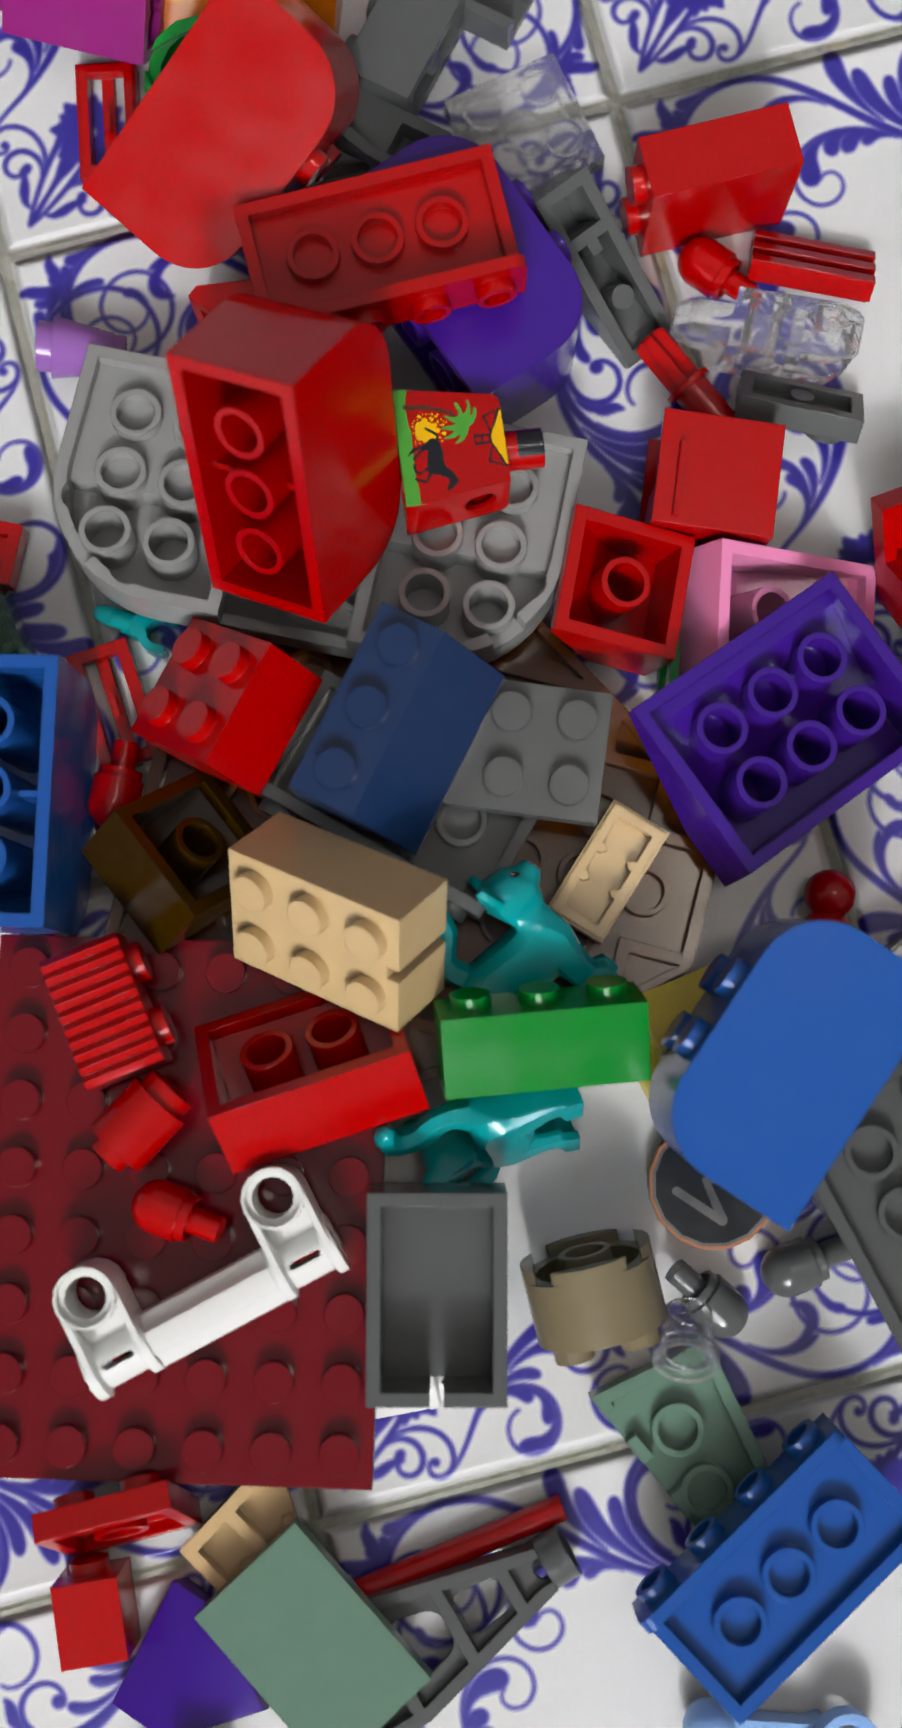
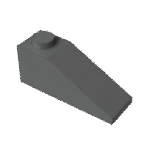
[531,166,677,368]

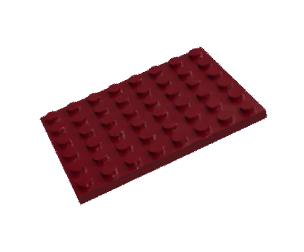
[0,934,386,1490]

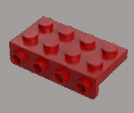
[232,143,528,333]

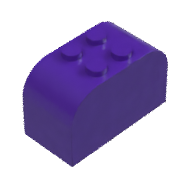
[365,135,582,425]

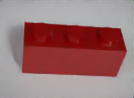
[194,991,430,1174]

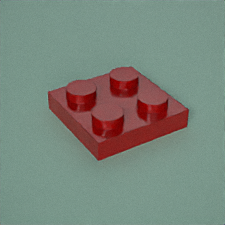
[31,1473,203,1557]

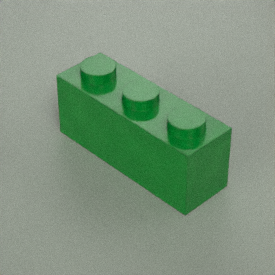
[433,975,651,1100]

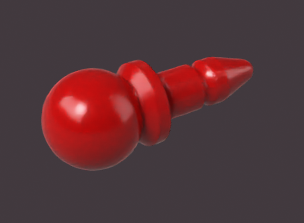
[804,869,856,925]

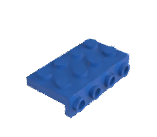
[632,1413,902,1726]

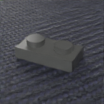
[734,369,864,444]

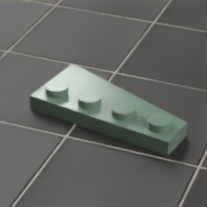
[588,1336,769,1526]

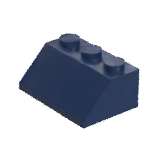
[289,601,505,856]

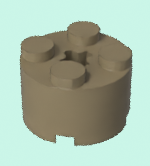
[520,1229,668,1366]

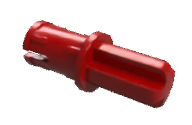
[637,327,734,417]

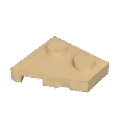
[179,1486,299,1591]

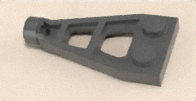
[366,1525,582,1728]

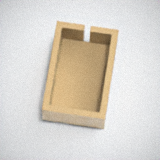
[228,811,448,1033]

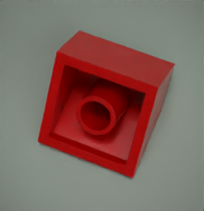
[550,503,696,676]

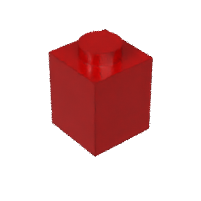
[50,1552,141,1672]

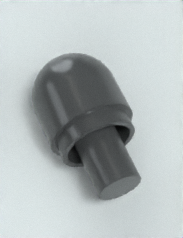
[760,1235,852,1298]
[665,1259,749,1338]

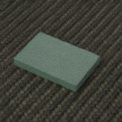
[194,1517,432,1728]

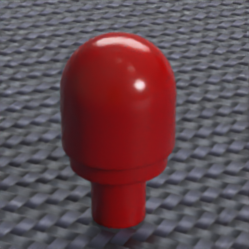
[677,237,759,307]
[88,739,145,826]
[131,1179,227,1244]

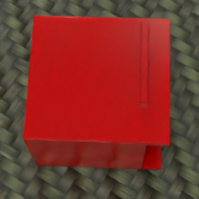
[638,407,786,547]

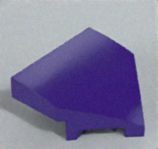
[112,1577,269,1728]

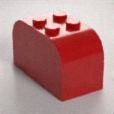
[82,0,360,269]
[165,293,401,624]

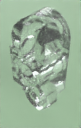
[670,286,865,384]

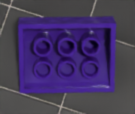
[628,571,902,887]

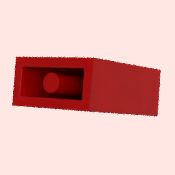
[619,102,804,257]

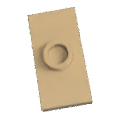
[548,799,670,945]

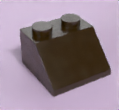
[81,770,253,955]

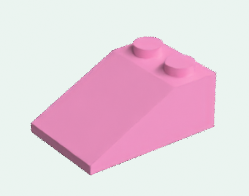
[679,538,876,676]

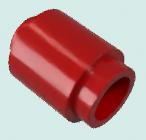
[90,1069,193,1172]

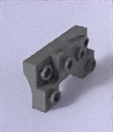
[335,0,534,170]

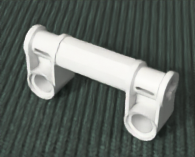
[52,1162,351,1401]

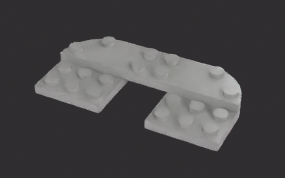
[53,343,588,663]

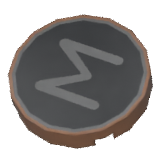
[647,1139,769,1250]

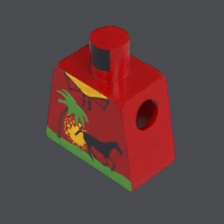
[392,390,545,535]

